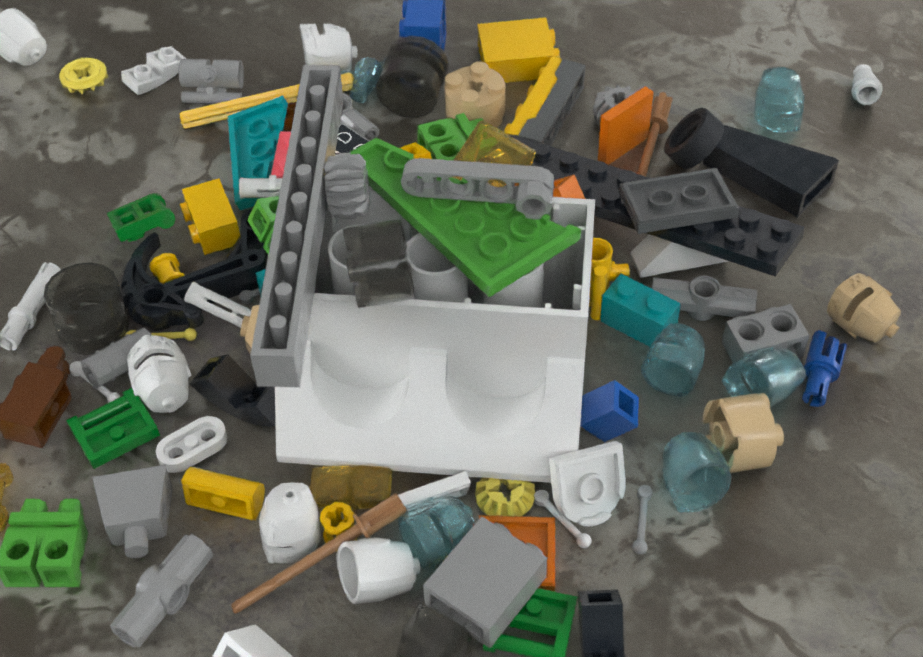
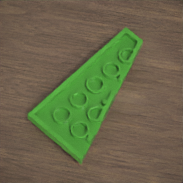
[350,138,581,297]

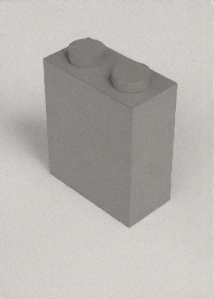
[423,516,547,648]

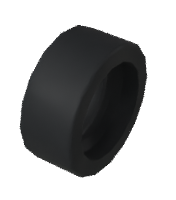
[664,107,724,169]

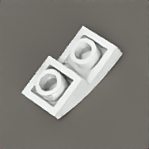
[122,46,186,95]

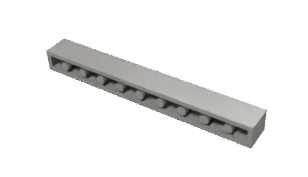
[250,65,343,388]

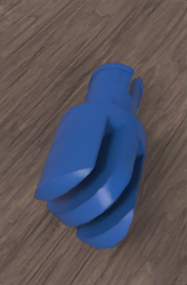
[802,330,847,407]

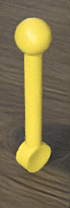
[125,328,197,341]

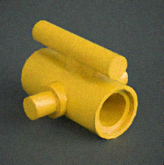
[589,238,630,321]

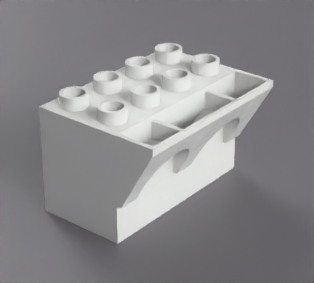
[275,186,595,483]

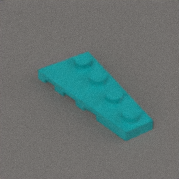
[228,96,288,211]

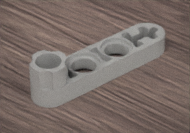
[401,158,554,219]

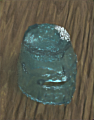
[754,67,805,132]
[641,323,705,397]
[722,347,806,408]
[662,432,732,513]
[398,496,475,571]

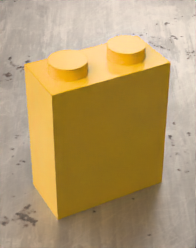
[477,17,560,83]

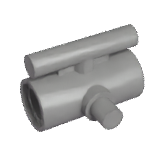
[179,59,244,104]

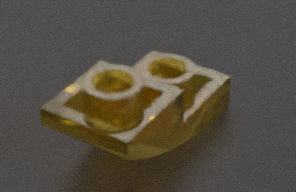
[310,465,392,510]

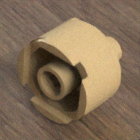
[444,62,505,132]
[703,393,784,474]

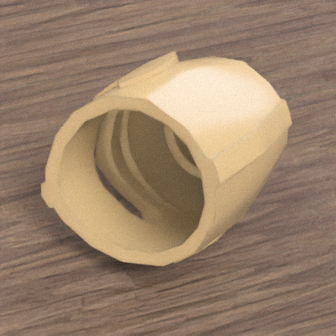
[827,273,901,343]

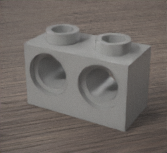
[722,304,809,374]

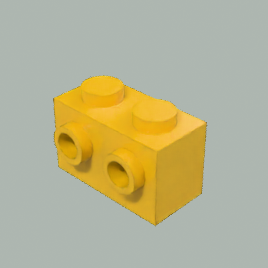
[179,178,240,255]

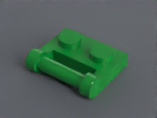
[106,193,176,242]
[66,388,160,470]
[483,588,578,657]

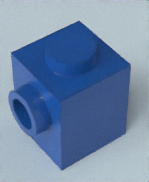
[580,380,639,442]

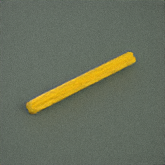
[180,72,355,129]

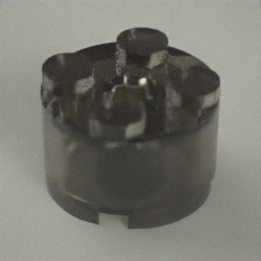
[343,219,415,309]

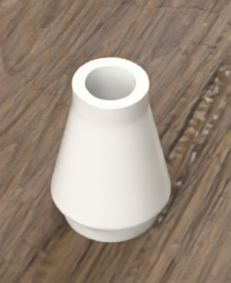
[851,64,883,105]

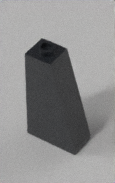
[703,125,839,218]

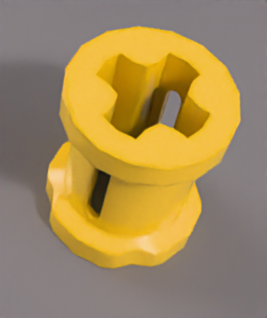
[149,253,185,284]
[320,502,357,551]

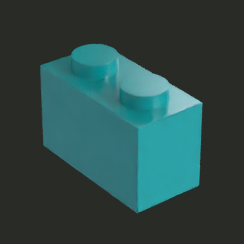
[600,274,681,352]

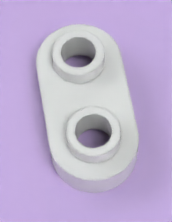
[156,416,227,473]

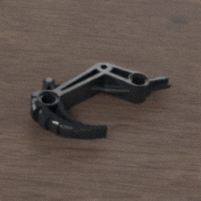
[121,209,268,331]

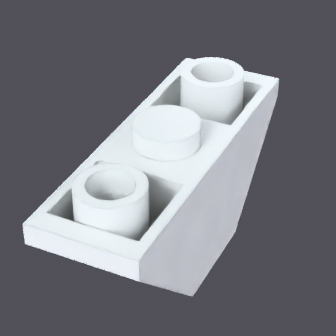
[631,235,728,278]

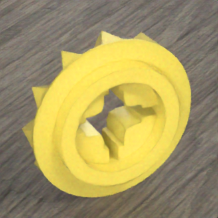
[59,58,108,94]
[475,478,535,516]

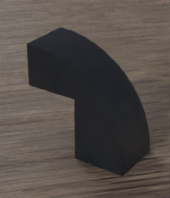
[189,354,276,427]
[578,589,626,657]

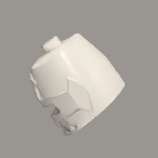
[0,8,47,66]
[300,24,357,73]
[127,335,192,413]
[259,482,321,564]
[336,537,420,604]

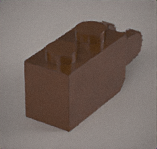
[0,345,72,448]

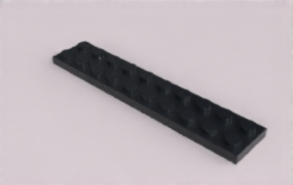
[480,134,804,277]

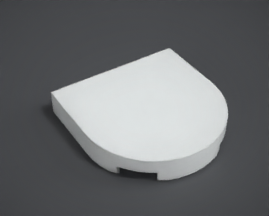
[549,441,626,526]

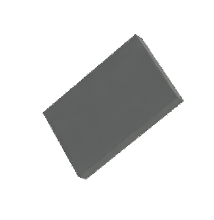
[619,168,739,234]

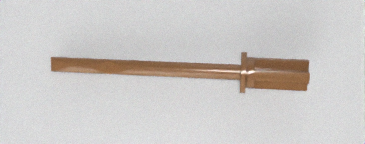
[637,92,673,176]
[231,493,408,614]

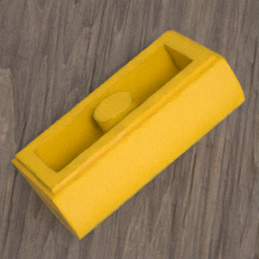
[181,467,265,521]

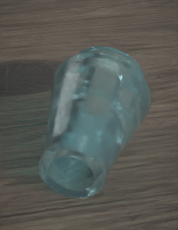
[350,57,383,103]

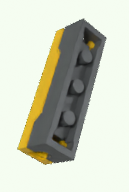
[503,56,585,146]

